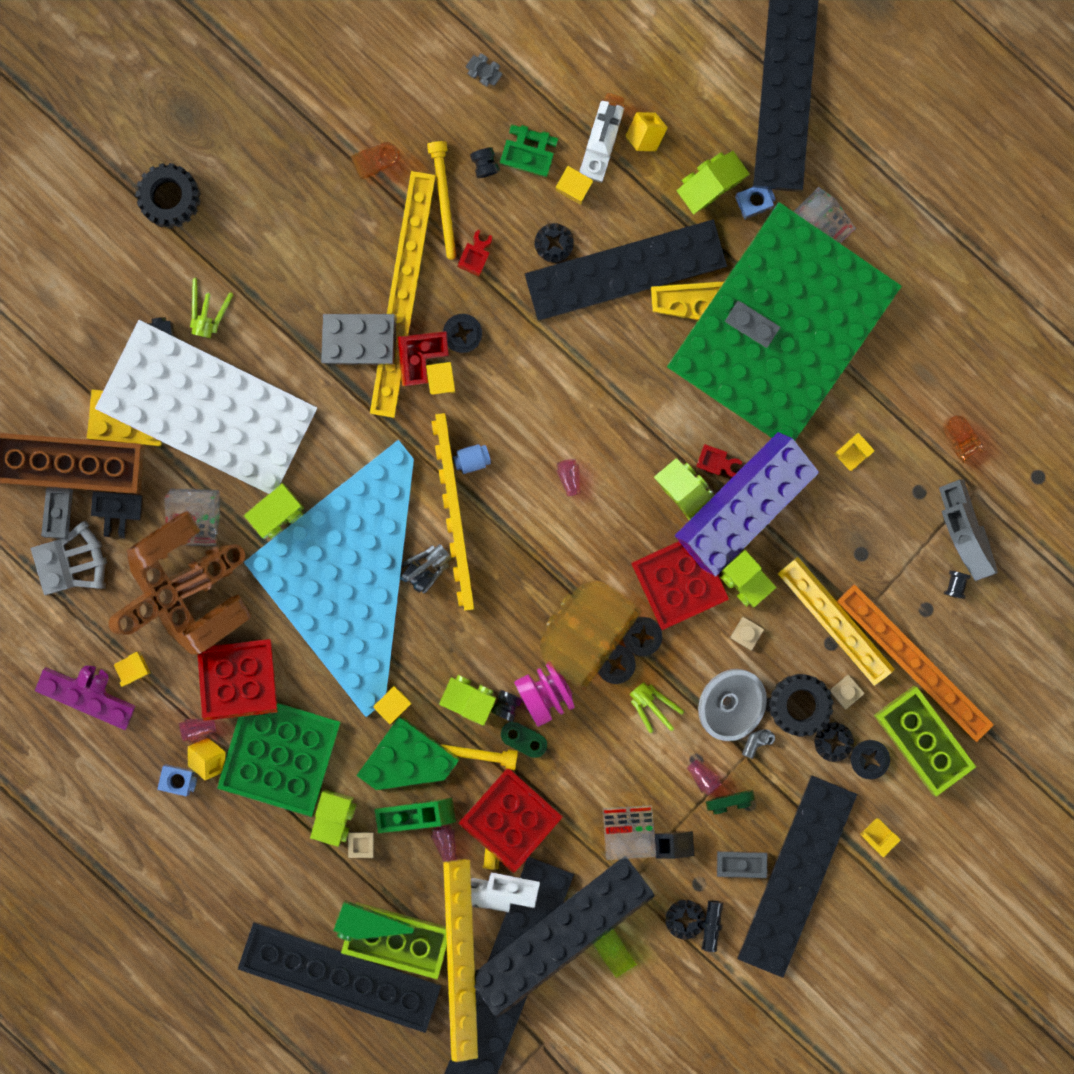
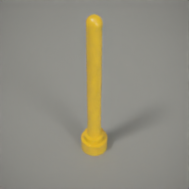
[427,141,456,260]
[440,744,518,770]

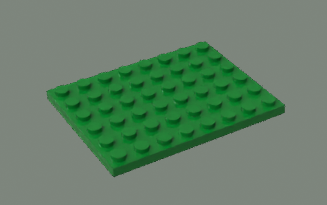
[666,202,902,441]

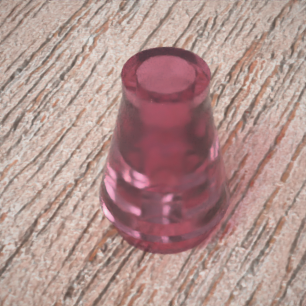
[556,459,581,496]
[179,719,216,743]
[687,759,722,796]
[431,824,457,863]

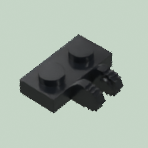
[91,491,143,539]

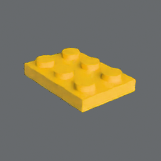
[87,390,162,446]

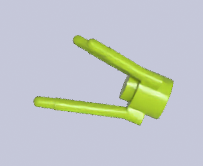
[190,278,233,338]
[629,682,684,733]

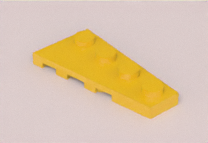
[651,282,724,320]

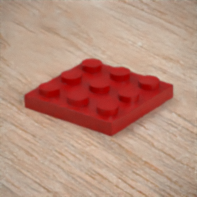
[631,541,729,630]
[197,639,278,721]
[458,769,563,873]

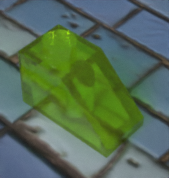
[594,929,637,978]

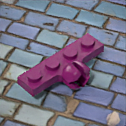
[35,665,136,730]

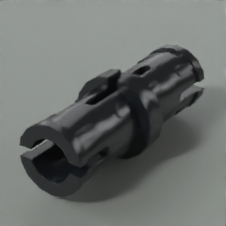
[701,900,724,952]

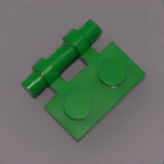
[500,124,559,178]

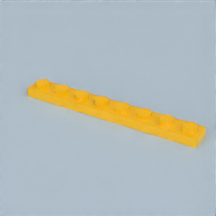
[431,413,474,611]
[444,859,478,1062]

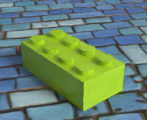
[874,686,976,797]
[341,902,447,979]

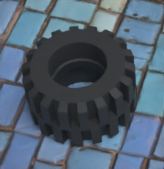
[136,163,201,228]
[769,674,834,737]

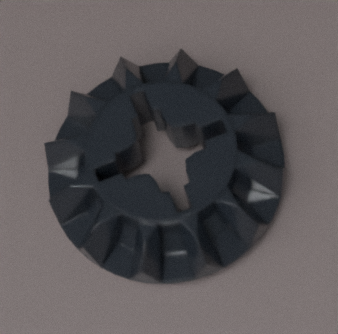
[535,223,574,263]
[443,314,482,353]
[623,617,663,656]
[596,645,636,684]
[814,722,854,762]
[850,740,890,779]
[665,900,705,940]

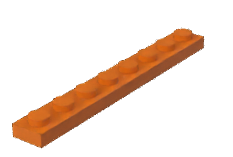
[837,584,994,742]

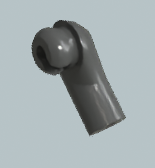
[742,729,775,759]

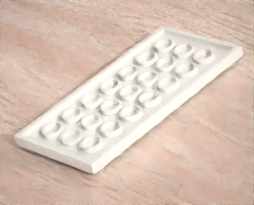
[95,320,317,494]

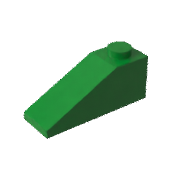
[374,798,456,833]
[333,900,415,941]

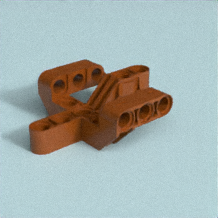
[109,511,252,655]

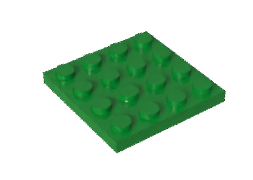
[217,703,341,817]

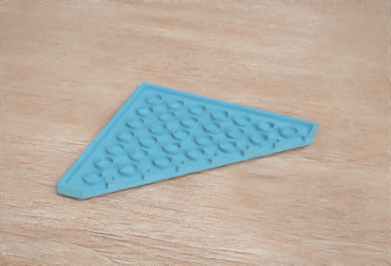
[244,440,414,717]

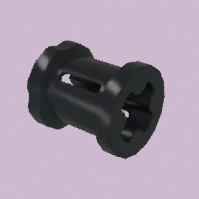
[944,570,971,600]

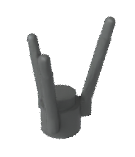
[401,544,452,594]

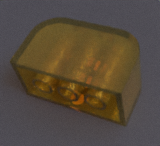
[540,581,642,691]

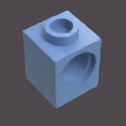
[735,187,775,220]
[157,764,197,796]

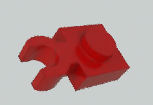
[457,230,492,277]
[695,444,742,477]

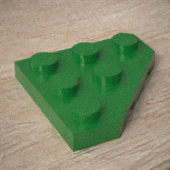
[356,716,460,790]

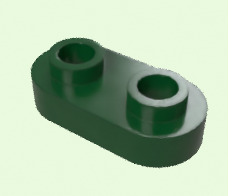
[501,722,547,758]
[705,790,756,815]

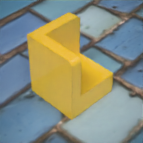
[626,112,668,151]
[555,166,593,205]
[426,362,456,395]
[834,433,875,471]
[114,651,151,687]
[374,686,412,724]
[188,738,225,780]
[860,818,901,857]

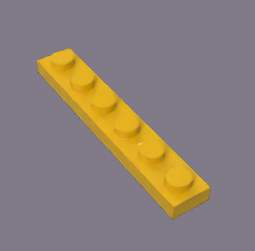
[778,557,894,686]

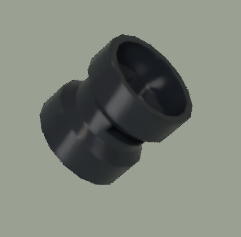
[470,147,500,179]
[400,559,434,594]
[491,690,523,722]

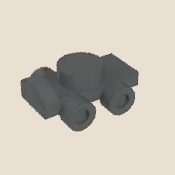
[466,53,502,87]

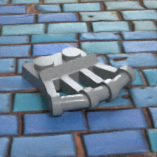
[31,520,107,595]

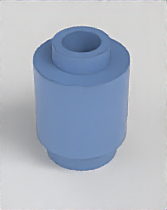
[453,444,491,474]

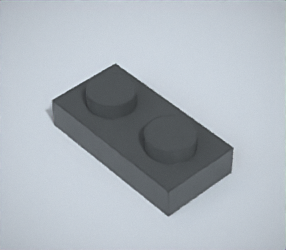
[725,300,780,348]
[41,488,73,539]
[717,851,767,878]

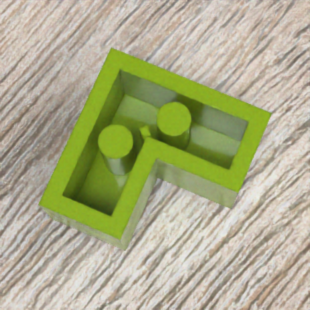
[676,151,750,215]
[654,458,714,521]
[244,484,305,539]
[720,550,777,607]
[439,675,496,726]
[310,789,357,847]

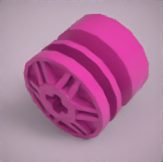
[514,662,575,727]

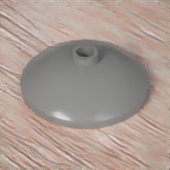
[698,669,767,741]

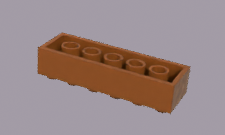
[0,433,144,495]

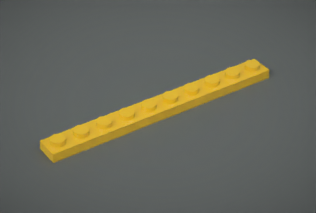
[370,171,436,418]

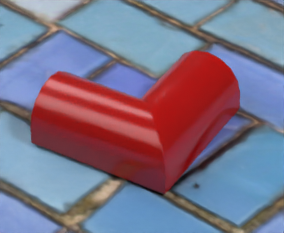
[398,331,448,386]

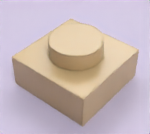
[730,617,764,651]
[830,675,865,709]
[348,832,374,858]

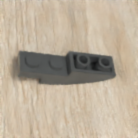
[939,480,998,581]

